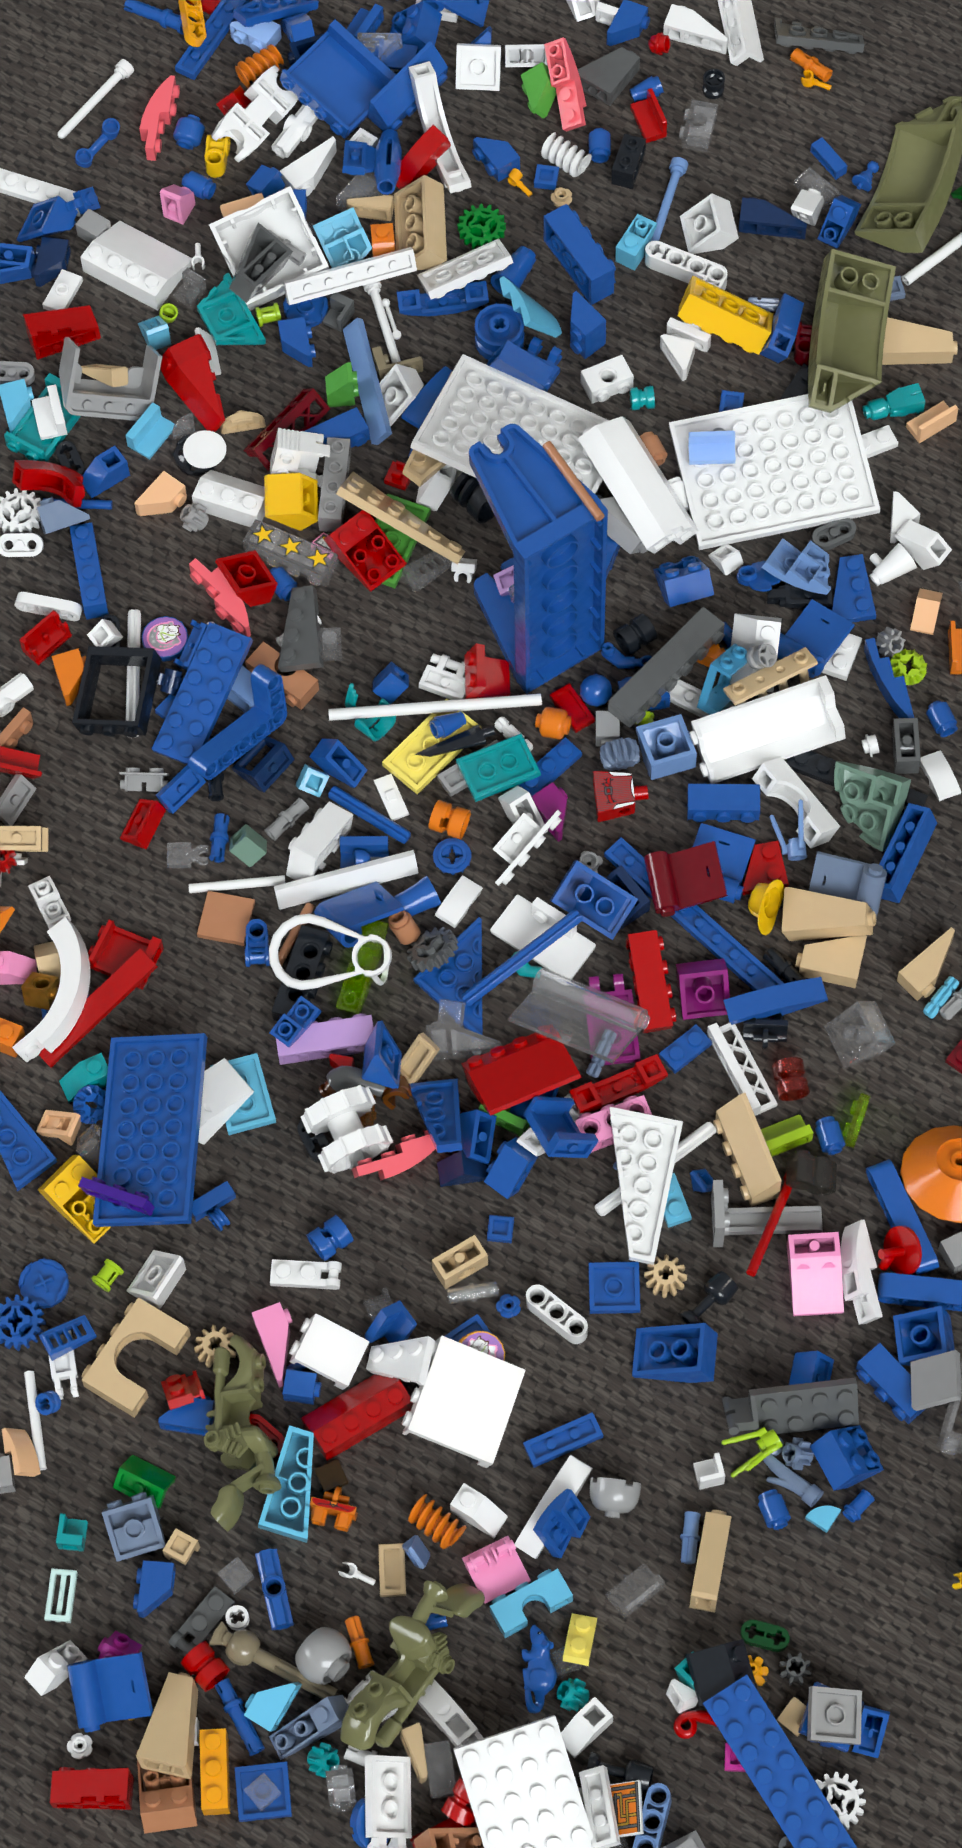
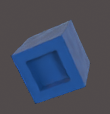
[372,661,409,704]

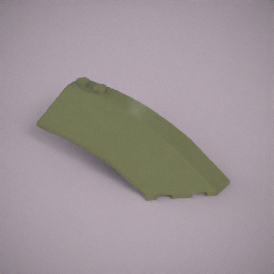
[854,96,962,253]
[808,249,896,413]

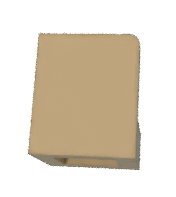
[162,1529,200,1565]

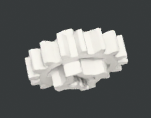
[0,488,41,533]
[815,1772,866,1830]

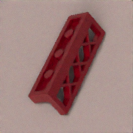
[244,388,330,470]

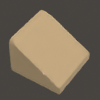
[777,1697,806,1737]

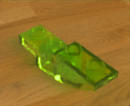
[336,921,389,1014]

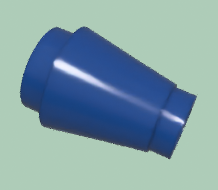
[629,76,664,102]
[429,711,466,739]

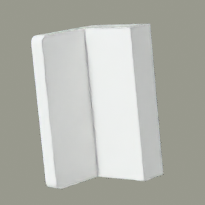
[32,384,68,440]

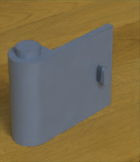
[809,851,887,920]

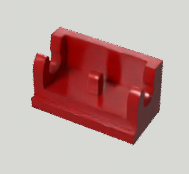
[19,610,72,665]

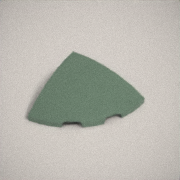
[834,761,911,852]

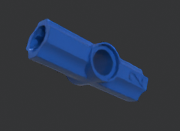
[255,1549,294,1630]

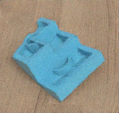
[313,207,372,268]
[499,276,562,338]

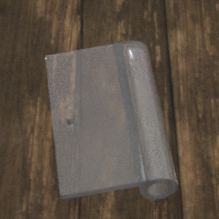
[509,968,650,1064]

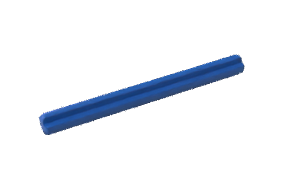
[461,909,583,1006]

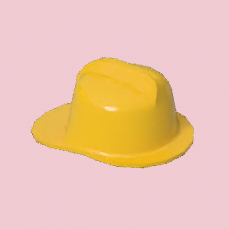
[748,879,784,936]

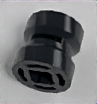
[702,69,725,99]

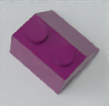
[676,958,730,1020]

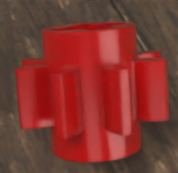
[0,850,17,874]

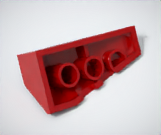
[160,334,225,432]

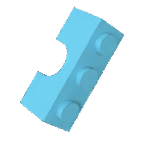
[490,1569,573,1638]

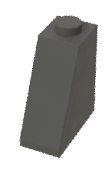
[578,47,640,106]

